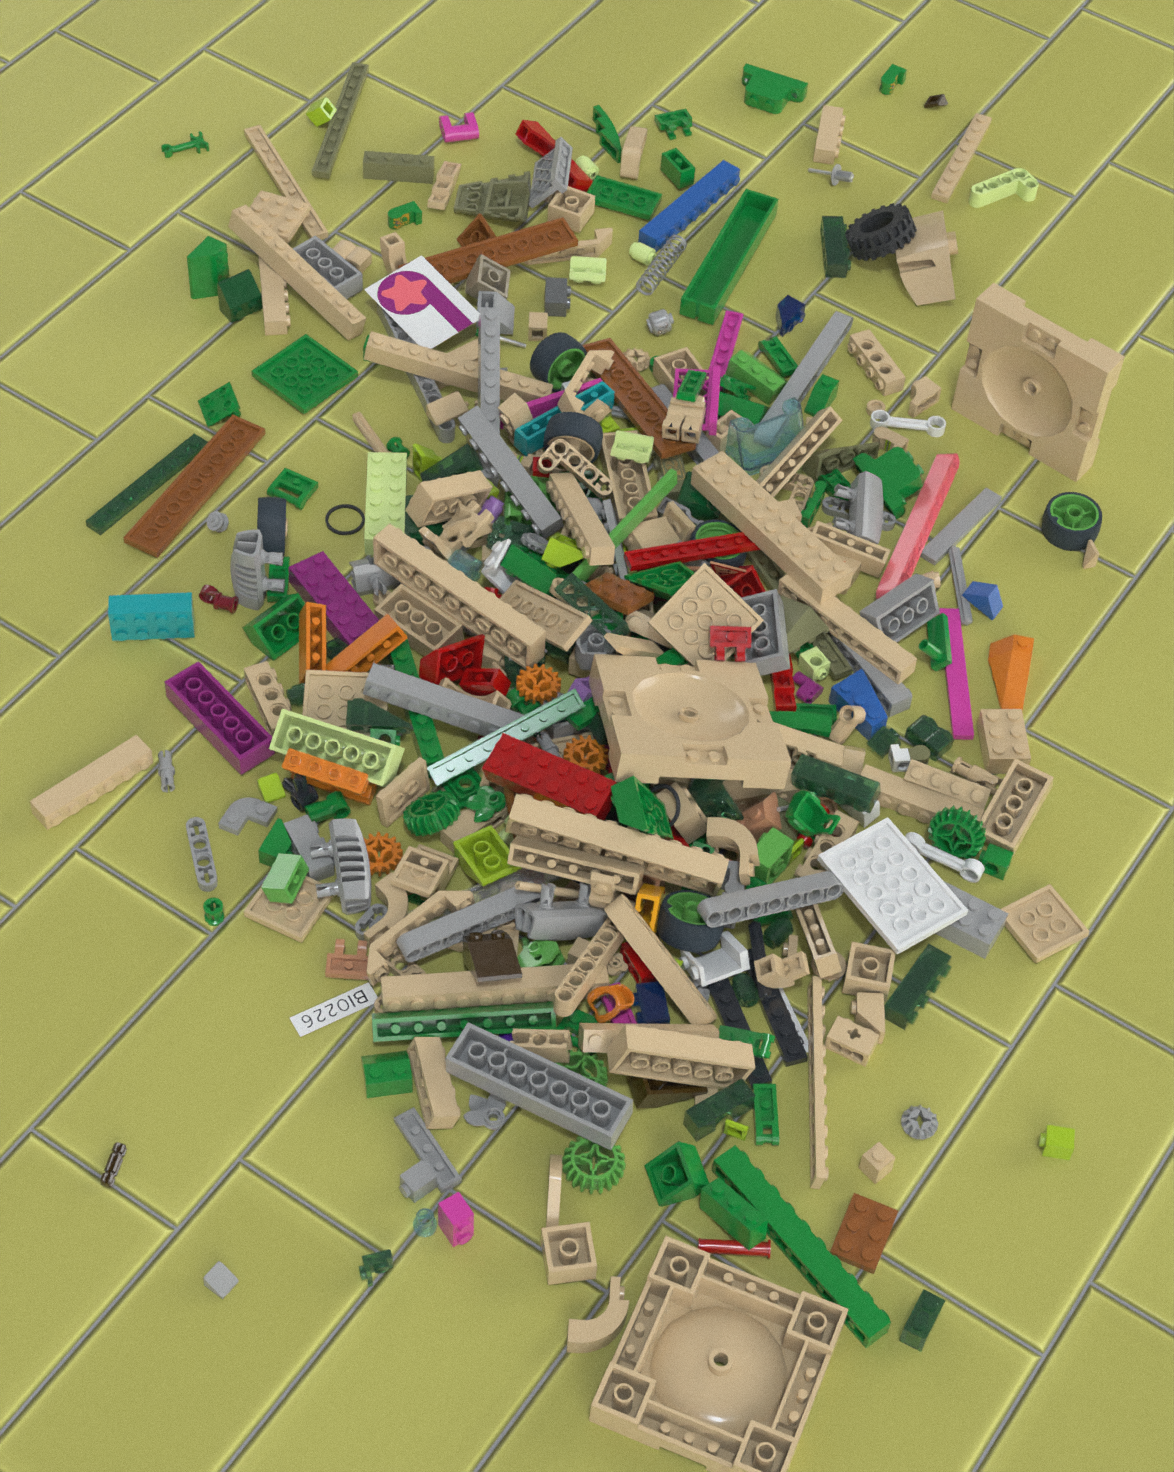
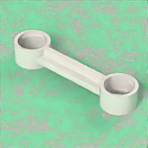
[870,410,946,437]
[905,832,985,883]

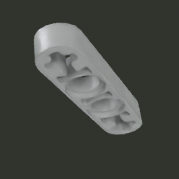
[822,497,896,531]
[186,817,218,892]

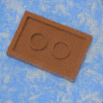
[581,572,654,615]
[830,1193,899,1274]

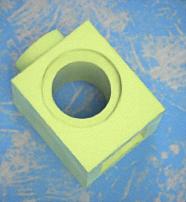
[798,646,830,681]

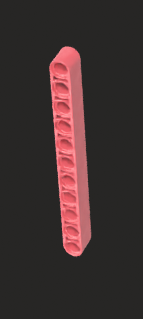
[876,453,960,599]

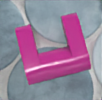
[439,112,479,143]

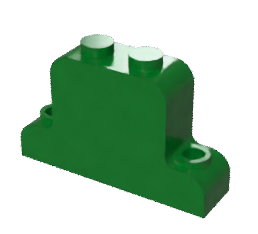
[742,63,808,114]
[853,447,924,520]

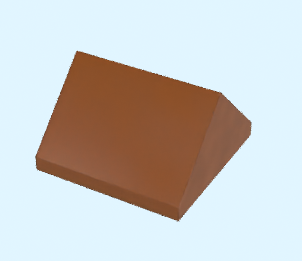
[457,213,497,247]

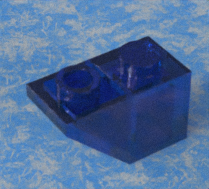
[776,295,806,337]

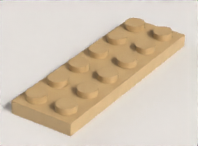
[500,580,593,652]

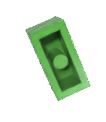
[261,853,309,903]

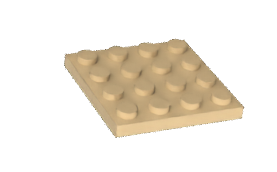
[647,563,764,666]
[302,670,388,742]

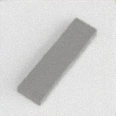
[394,1107,462,1194]

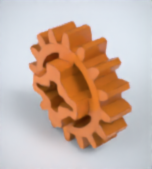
[516,664,561,704]
[563,735,609,774]
[364,832,403,877]

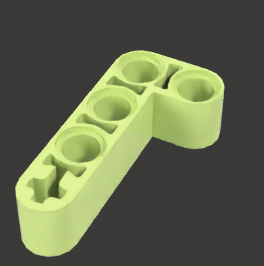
[969,168,1039,208]

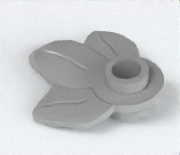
[463,1094,506,1130]

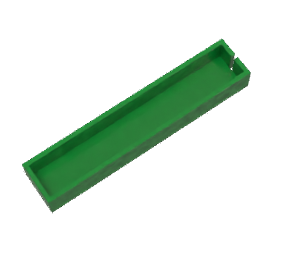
[679,189,779,325]

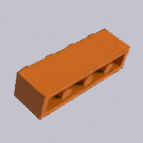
[299,602,326,686]
[326,614,408,673]

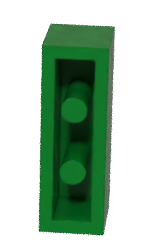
[699,1177,768,1251]

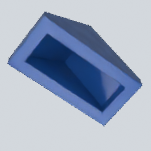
[962,581,1003,620]

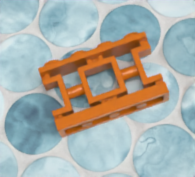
[282,748,378,806]

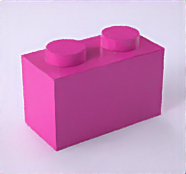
[438,1192,474,1247]

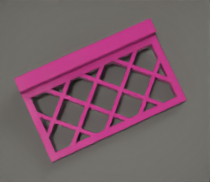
[673,366,721,436]

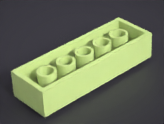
[364,452,407,555]
[269,709,405,787]

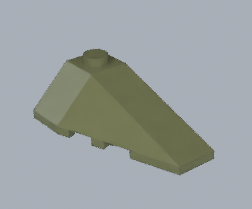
[802,442,880,484]

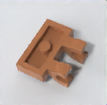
[325,939,369,980]

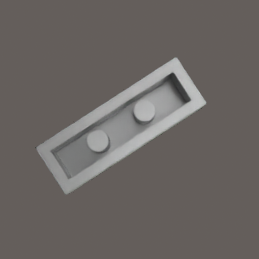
[284,814,335,881]

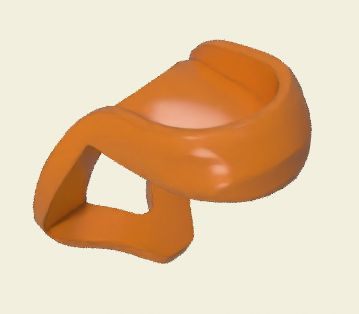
[587,984,634,1023]

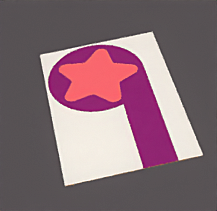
[364,255,480,349]

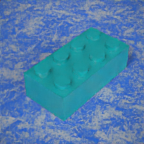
[108,592,195,641]

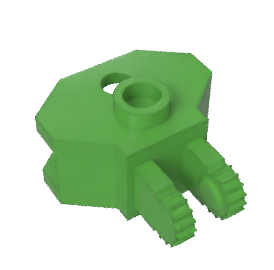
[517,937,565,968]

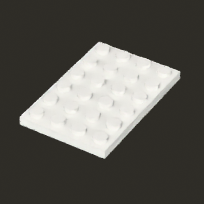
[817,817,968,954]

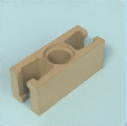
[510,1029,572,1063]

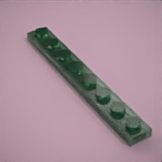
[86,433,208,536]

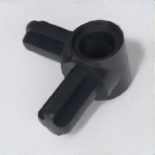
[281,774,319,811]

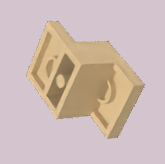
[390,844,459,898]

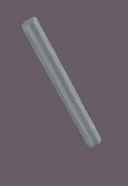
[948,546,973,626]

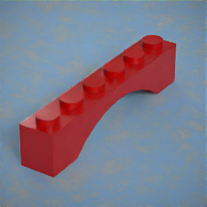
[515,119,593,193]

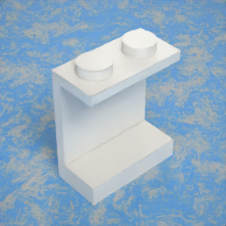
[481,539,521,594]
[679,930,750,987]

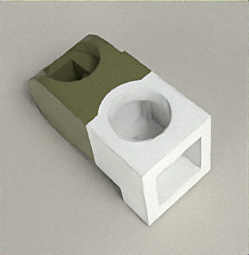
[888,744,930,773]

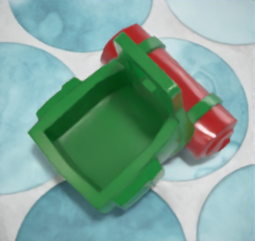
[785,790,841,849]

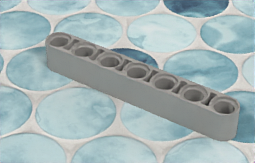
[697,871,844,928]
[396,881,541,962]

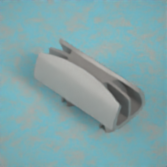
[832,471,883,544]
[230,530,285,611]
[349,545,431,596]
[310,819,371,915]
[515,882,608,941]

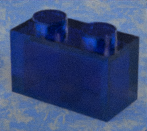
[633,981,670,1024]

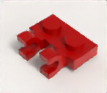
[709,626,751,662]

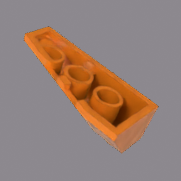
[988,634,1034,710]

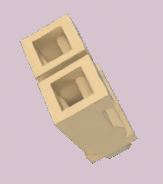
[662,394,706,444]

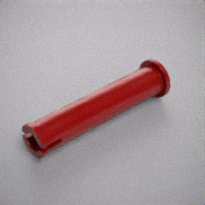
[698,1238,771,1259]

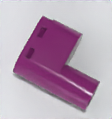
[793,671,824,704]

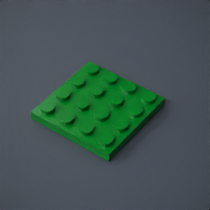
[251,334,358,414]

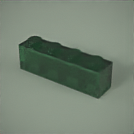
[820,216,851,278]
[791,754,881,814]
[884,944,952,1030]

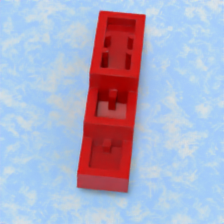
[770,653,796,712]

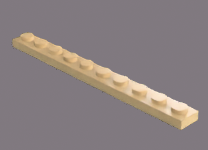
[244,125,328,240]
[807,976,829,1189]

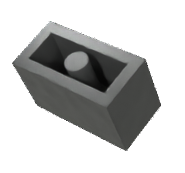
[544,277,571,317]

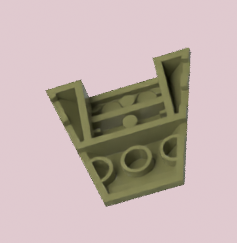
[454,171,531,222]
[732,595,829,659]

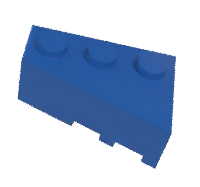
[829,669,888,742]

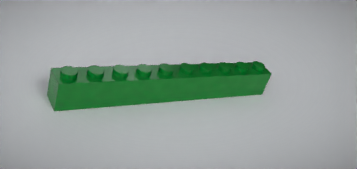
[712,1145,891,1348]

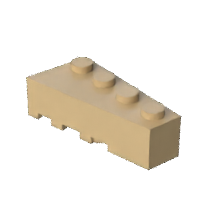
[773,722,845,778]

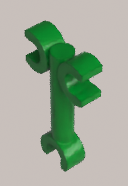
[161,131,209,158]

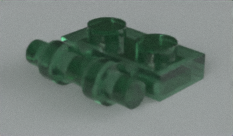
[486,516,530,552]

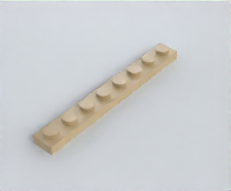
[931,113,992,203]

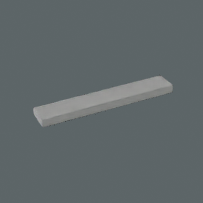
[920,488,1002,566]

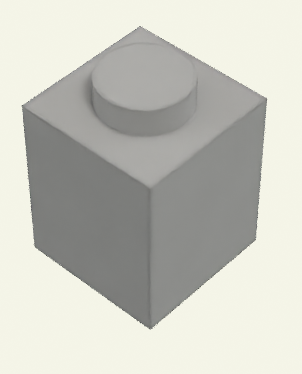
[399,1160,437,1203]

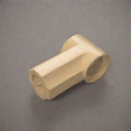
[829,705,866,745]

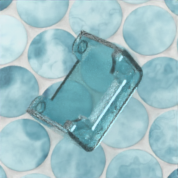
[725,397,804,475]

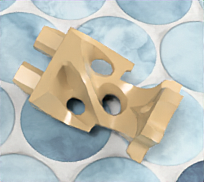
[419,500,494,562]

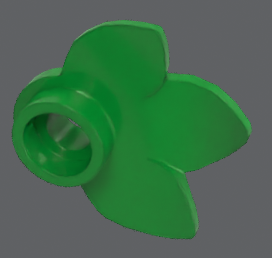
[464,786,506,823]

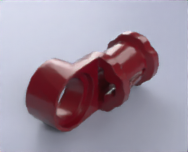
[199,585,239,614]

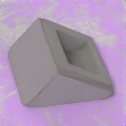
[203,1261,239,1299]

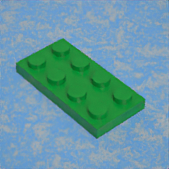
[587,175,662,221]

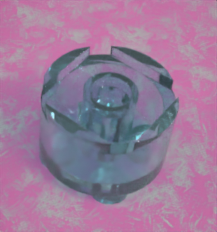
[447,549,483,582]

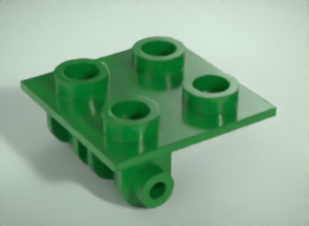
[198,381,241,428]

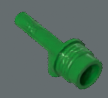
[506,688,541,738]

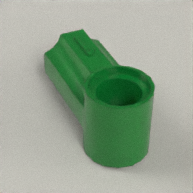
[304,791,351,823]

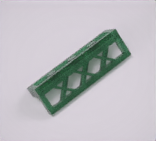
[554,573,630,636]

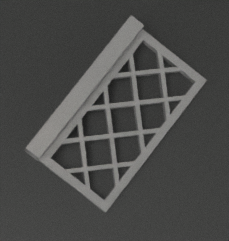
[529,137,573,208]

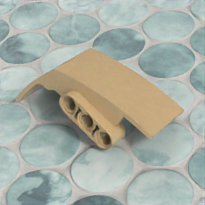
[896,210,958,305]

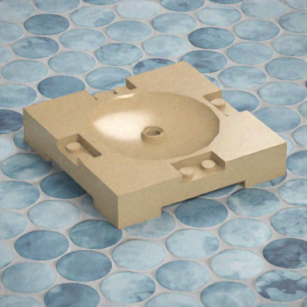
[951,283,1125,482]
[589,654,792,789]
[589,1236,848,1472]

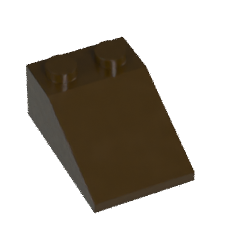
[463,930,522,982]
[626,1075,708,1109]

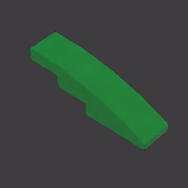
[592,105,622,163]
[769,711,833,737]

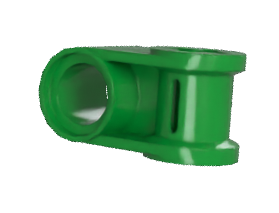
[818,469,851,501]

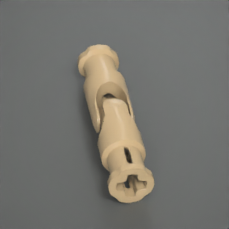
[950,756,1003,795]

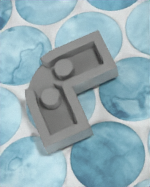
[218,798,278,836]

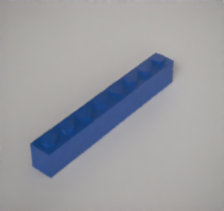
[638,160,740,252]

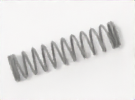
[636,235,687,295]

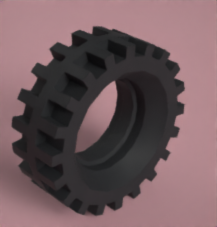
[845,203,917,261]

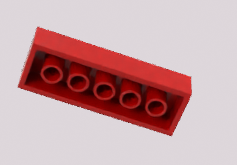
[482,733,617,821]

